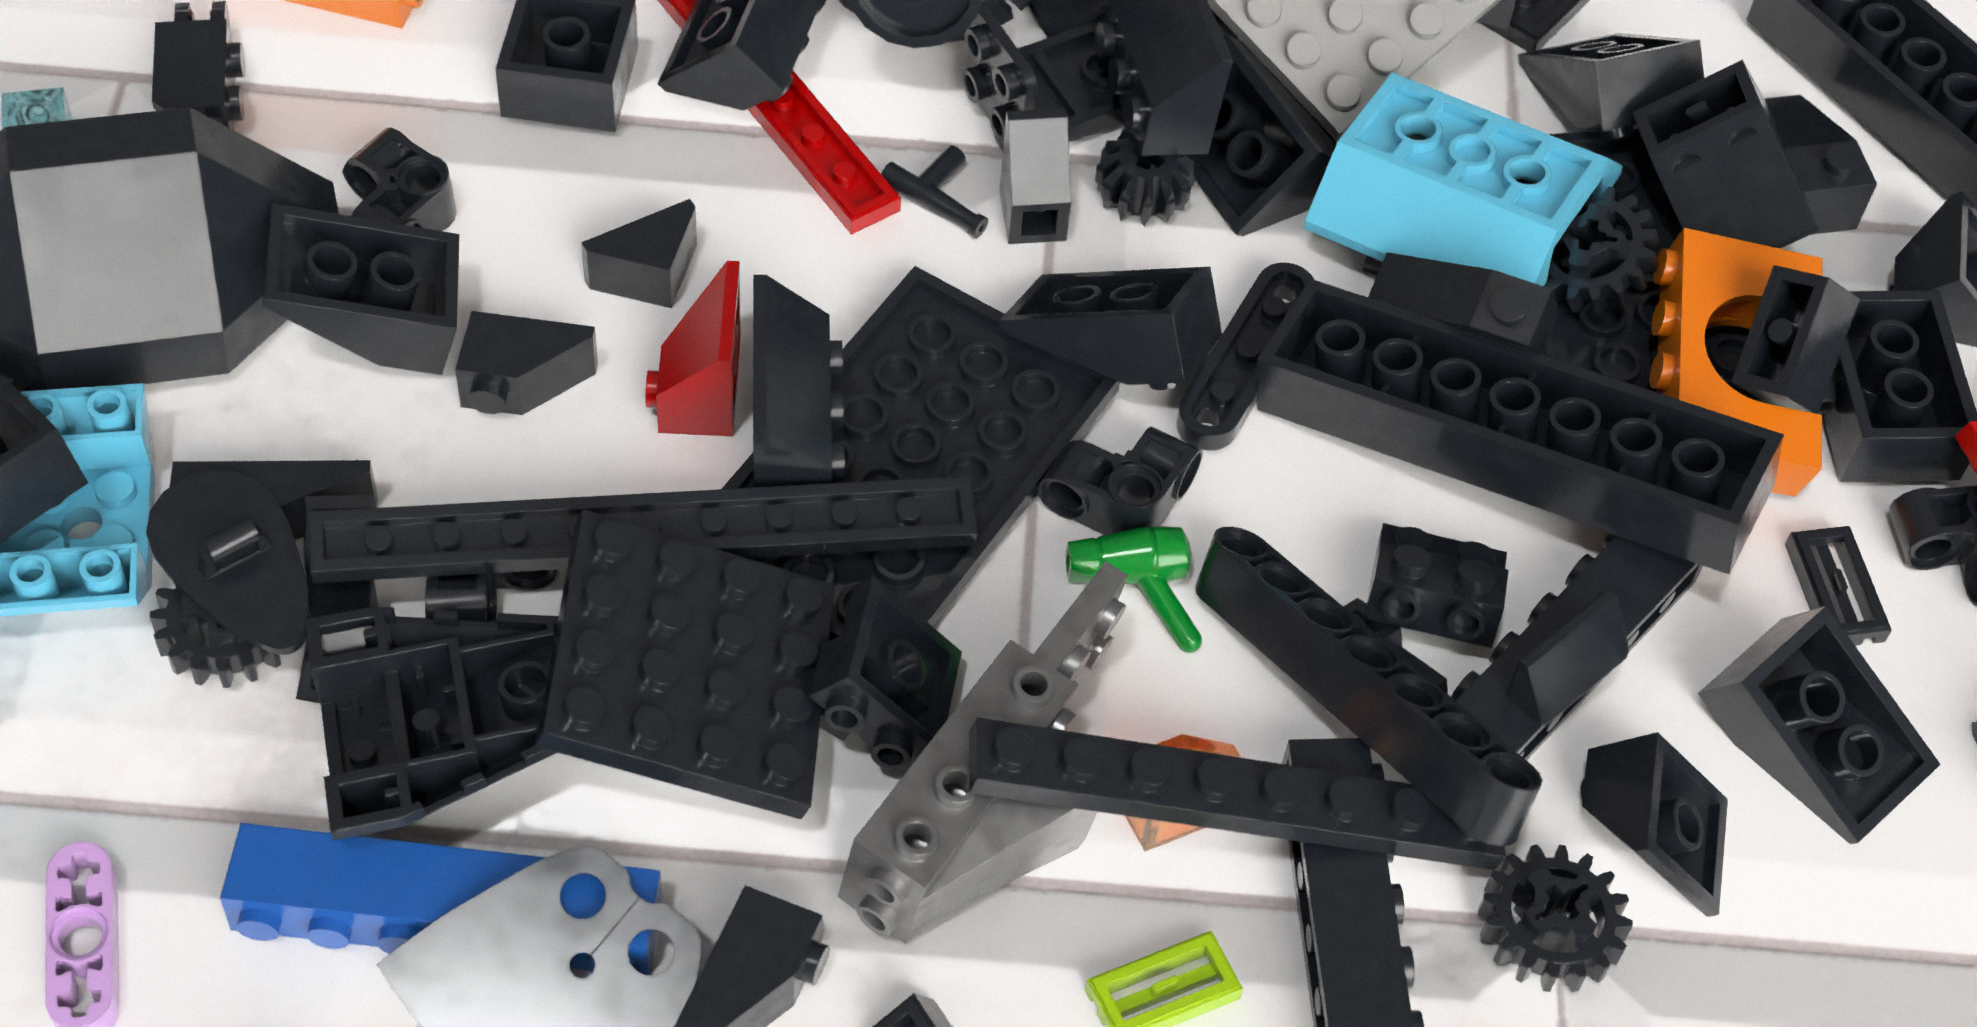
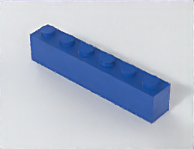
[220,823,663,975]

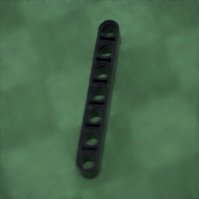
[1195,526,1543,846]

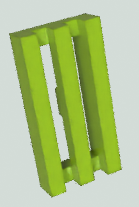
[1085,930,1243,1027]

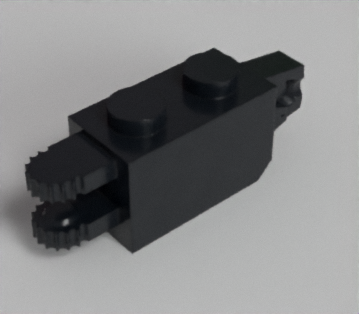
[152,1,245,130]

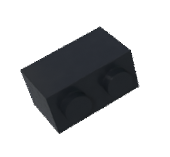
[1731,265,1860,414]

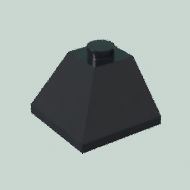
[1889,191,1977,347]
[1580,732,1728,917]

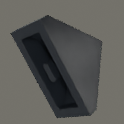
[581,199,697,309]

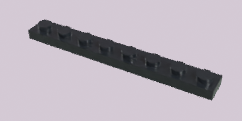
[969,717,1506,870]

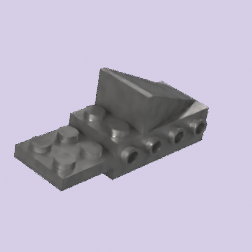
[838,561,1128,944]

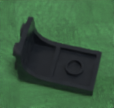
[962,3,1123,142]

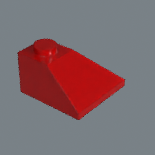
[645,260,741,437]

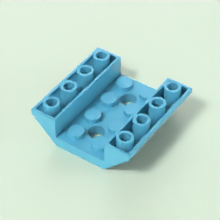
[1304,73,1622,286]
[0,383,155,616]

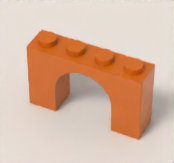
[1650,228,1822,497]

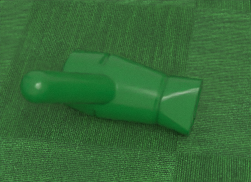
[1065,526,1202,653]

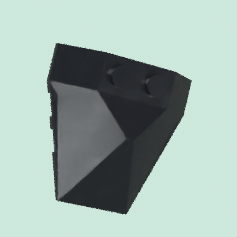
[305,606,558,841]

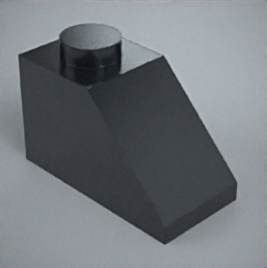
[455,311,598,415]

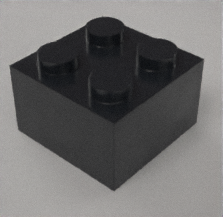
[495,0,638,132]

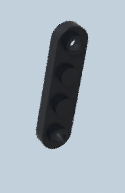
[1176,262,1315,451]

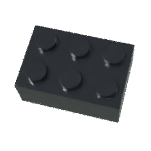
[1822,290,1977,482]

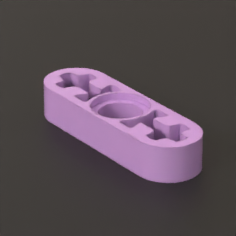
[46,842,119,1027]

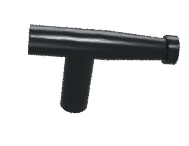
[881,145,988,238]

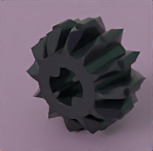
[1095,128,1196,226]

